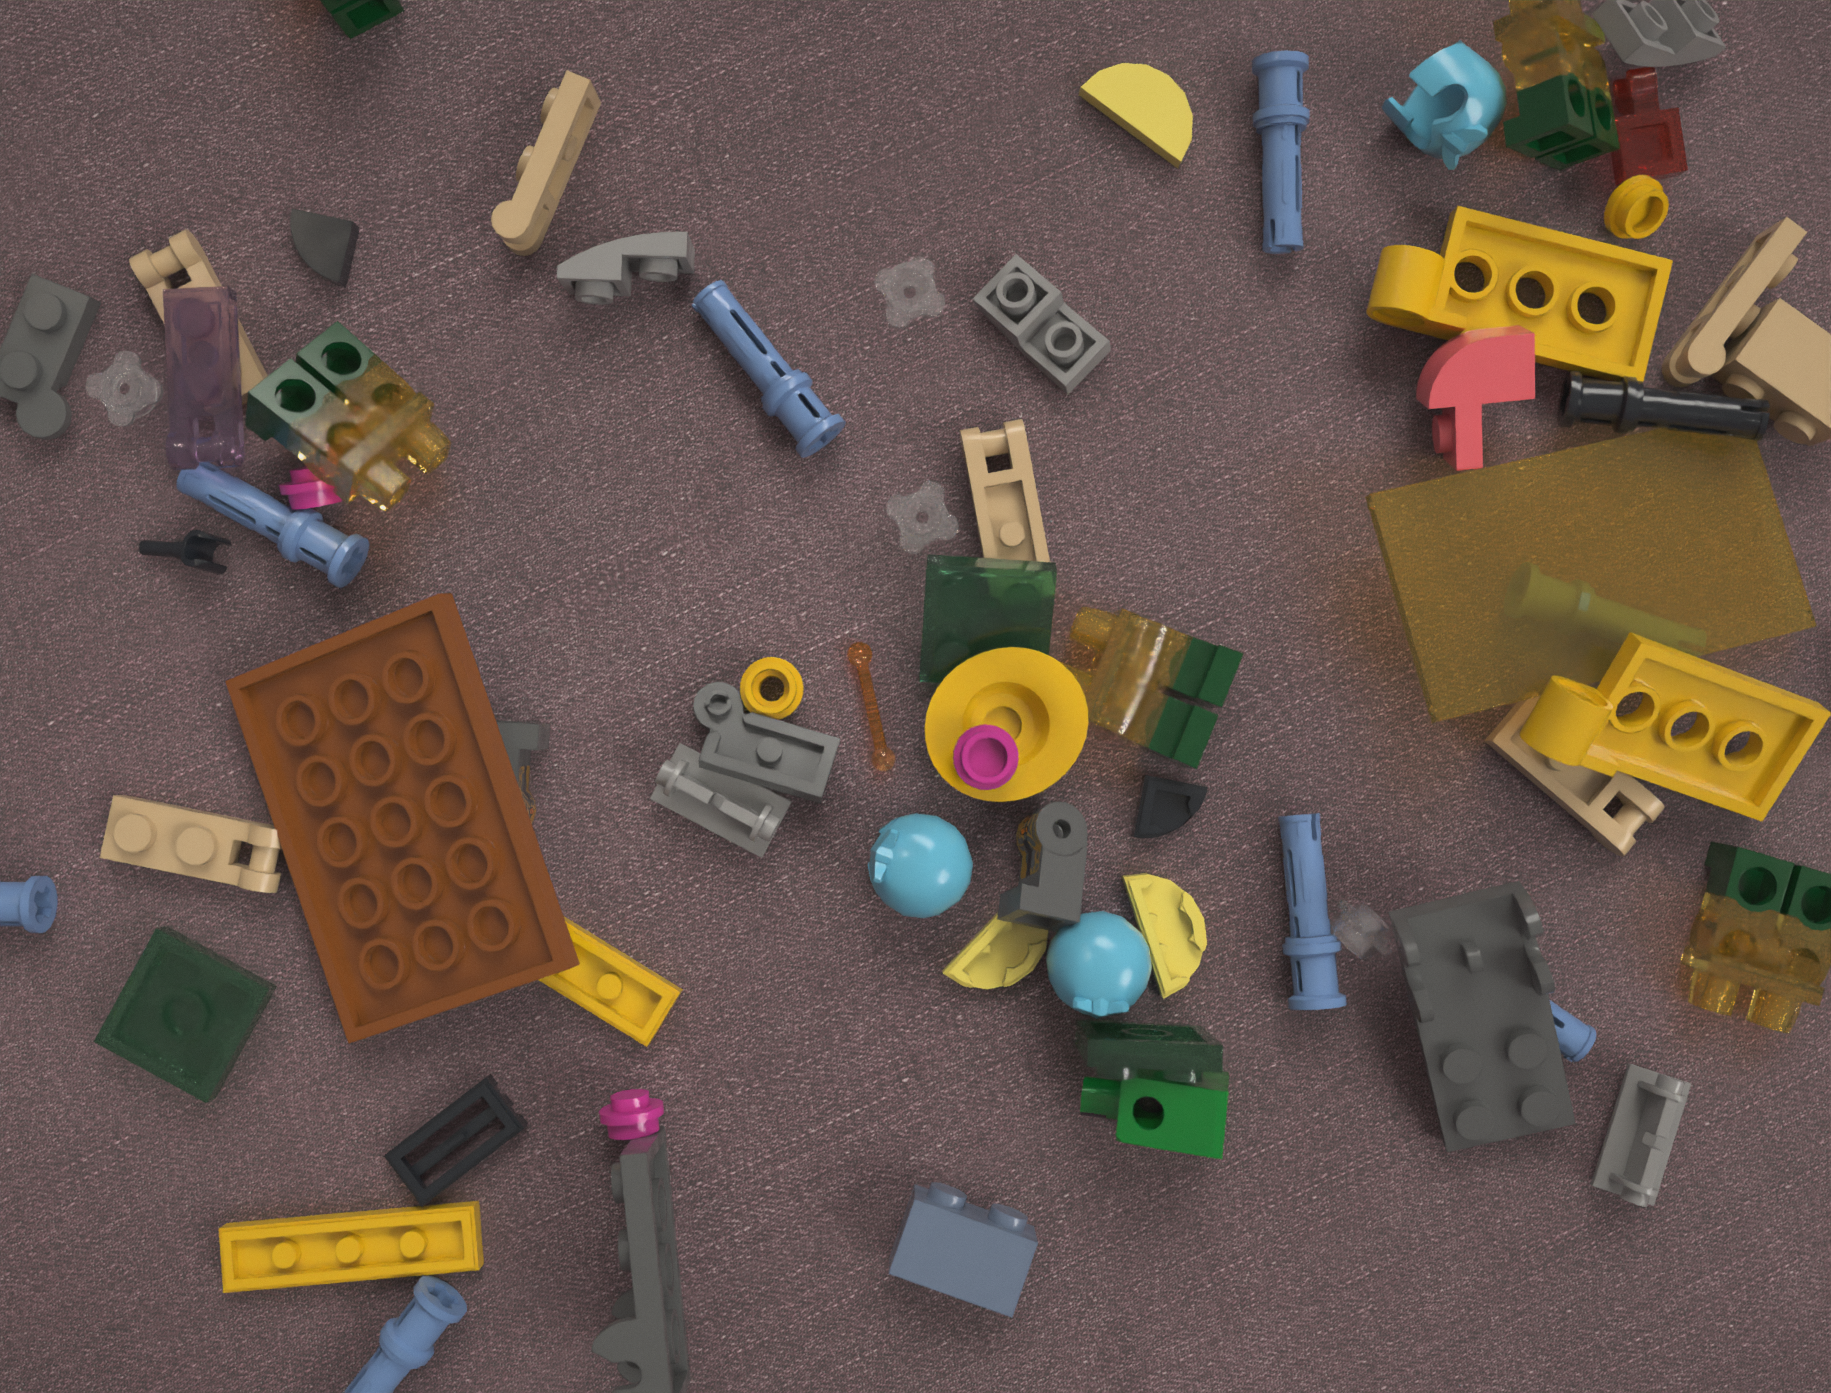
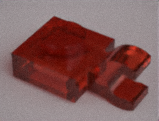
[1611,67,1688,186]

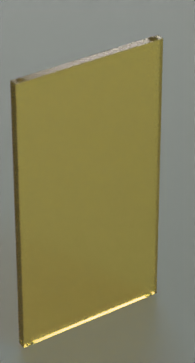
[1365,428,1817,724]

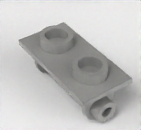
[650,743,792,858]
[1591,1063,1691,1207]

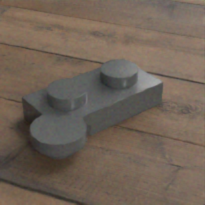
[0,273,101,440]
[693,682,840,804]

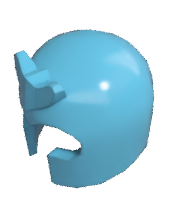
[1382,40,1507,170]
[868,813,973,918]
[1046,911,1152,1019]

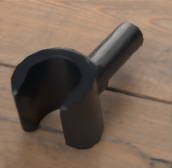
[139,529,231,575]

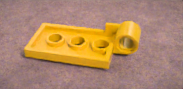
[1366,205,1673,382]
[1519,632,1831,822]

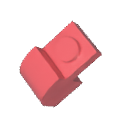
[1416,325,1535,471]

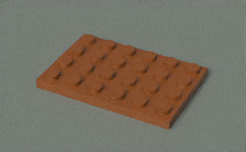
[225,593,580,1044]

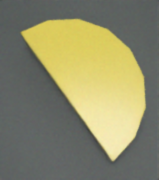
[1079,63,1193,169]
[1121,873,1207,999]
[942,912,1048,990]

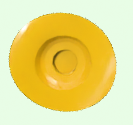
[924,647,1088,802]

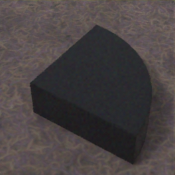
[290,208,360,288]
[1131,775,1208,838]

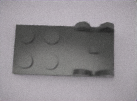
[1389,881,1576,1152]
[591,1126,691,1393]

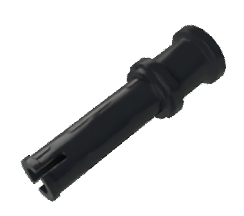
[1557,370,1770,441]

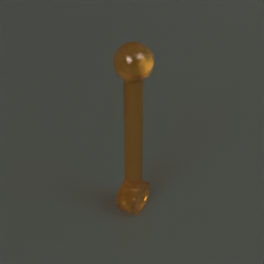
[847,642,896,771]

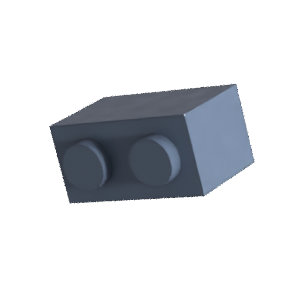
[889,1182,1038,1318]

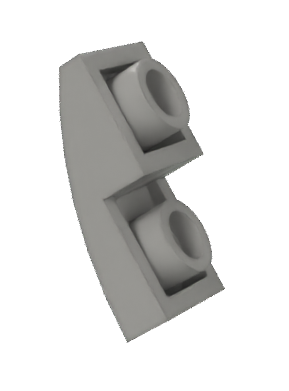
[1592,0,1726,67]
[557,232,695,305]
[973,254,1111,395]

